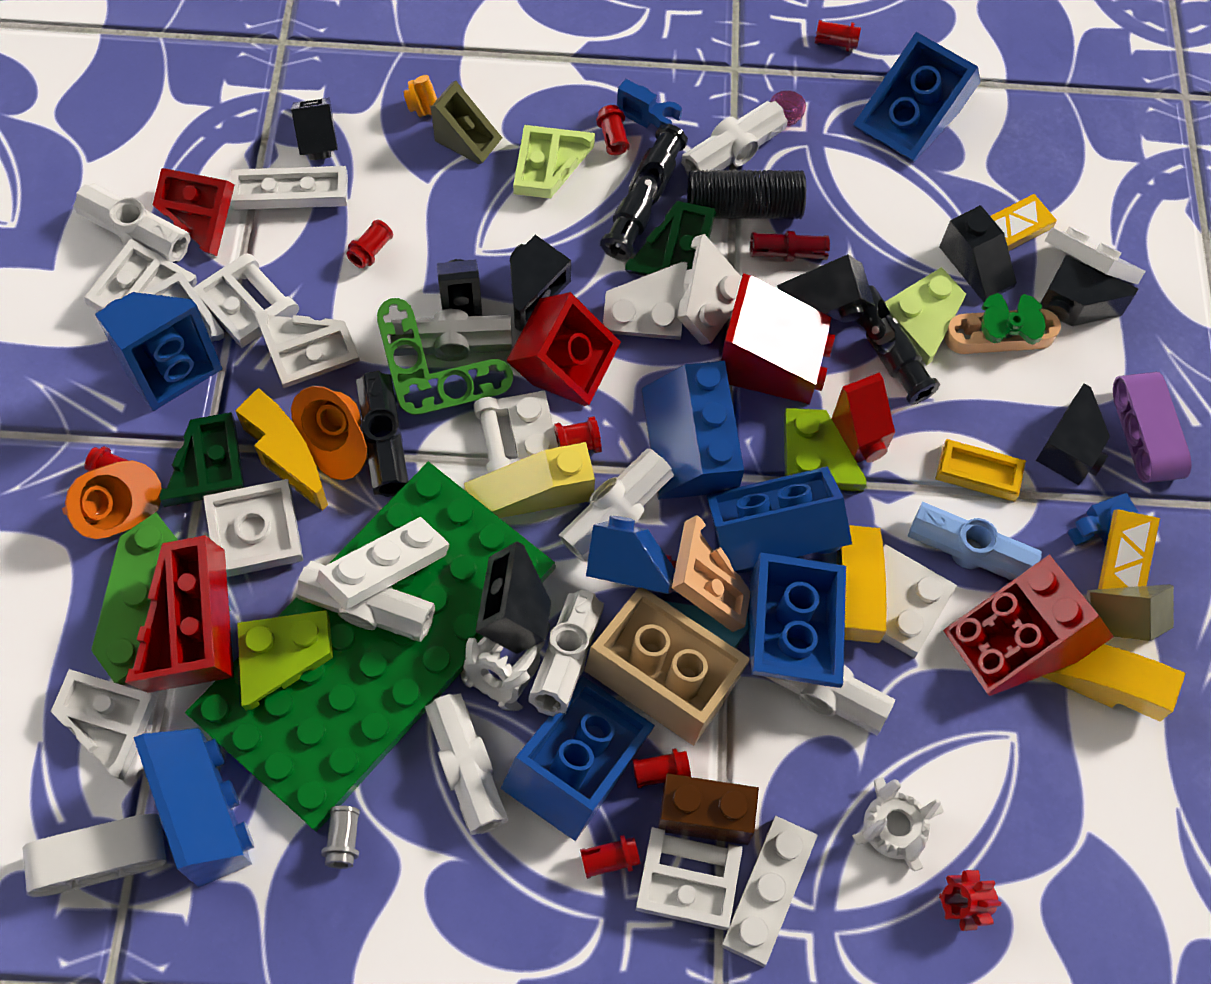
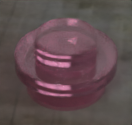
[770,91,806,126]

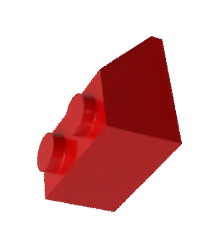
[506,292,621,406]

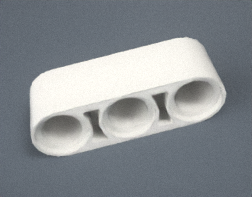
[22,814,167,897]

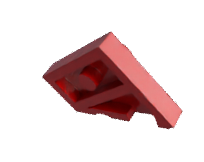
[152,168,235,256]

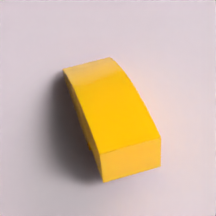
[235,388,328,511]
[836,525,887,643]
[1041,644,1186,722]

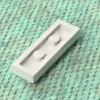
[230,166,348,210]
[316,517,449,610]
[721,816,818,967]

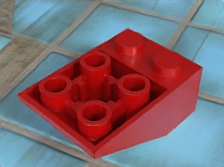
[943,554,1114,696]

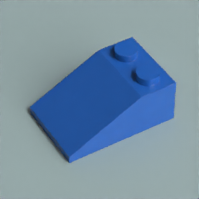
[853,32,981,162]
[747,552,846,688]
[500,676,655,842]

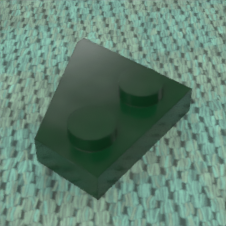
[625,201,716,276]
[159,412,245,507]

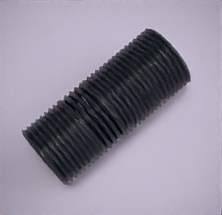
[687,170,807,219]

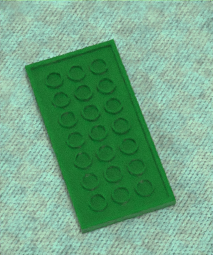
[185,461,556,833]

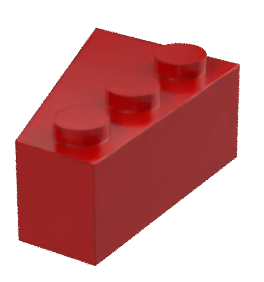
[125,535,234,693]

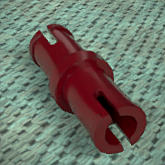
[749,231,830,262]

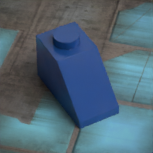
[586,516,675,594]

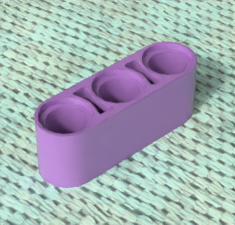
[1112,372,1191,483]

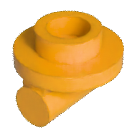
[403,75,437,117]

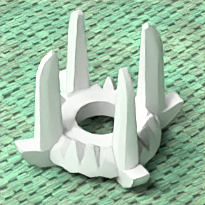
[461,637,546,711]
[852,777,944,872]

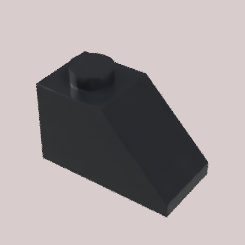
[291,97,338,160]
[939,205,1017,302]
[509,234,571,332]
[777,254,875,322]
[1040,255,1138,327]
[437,259,483,316]
[1036,383,1110,485]
[476,541,551,654]

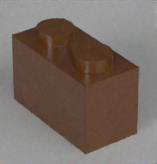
[658,774,759,845]

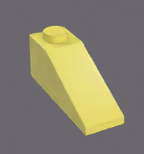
[464,442,595,518]

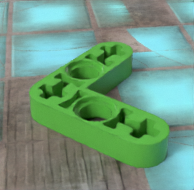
[377,298,513,415]

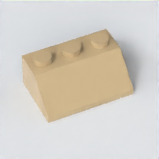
[584,588,750,746]

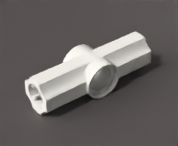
[681,101,788,175]
[73,183,191,262]
[558,448,674,563]
[295,561,435,642]
[529,589,604,716]
[764,665,896,736]
[425,693,508,836]

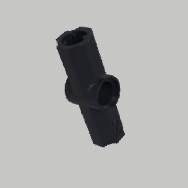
[356,371,409,497]

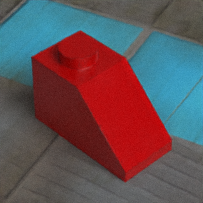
[831,372,895,463]

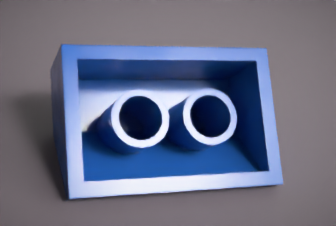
[95,292,223,411]
[641,361,744,500]
[706,466,852,573]
[133,728,255,887]

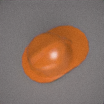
[291,386,367,480]
[62,460,162,539]

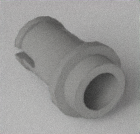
[321,806,360,869]

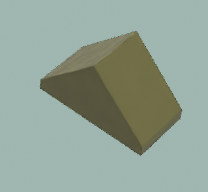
[431,81,503,164]
[1087,584,1174,641]

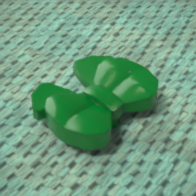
[981,293,1046,345]

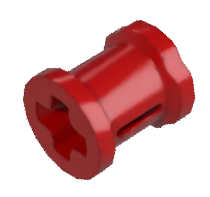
[554,416,602,453]

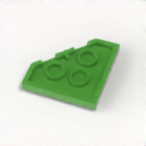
[91,512,231,685]

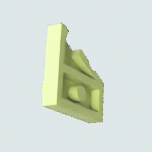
[513,125,595,199]
[885,267,966,365]

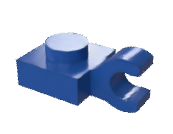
[617,78,682,128]
[1067,493,1139,546]

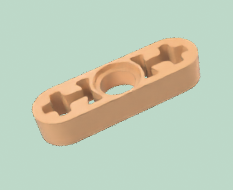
[944,309,1061,354]

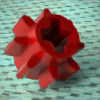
[939,870,1001,931]

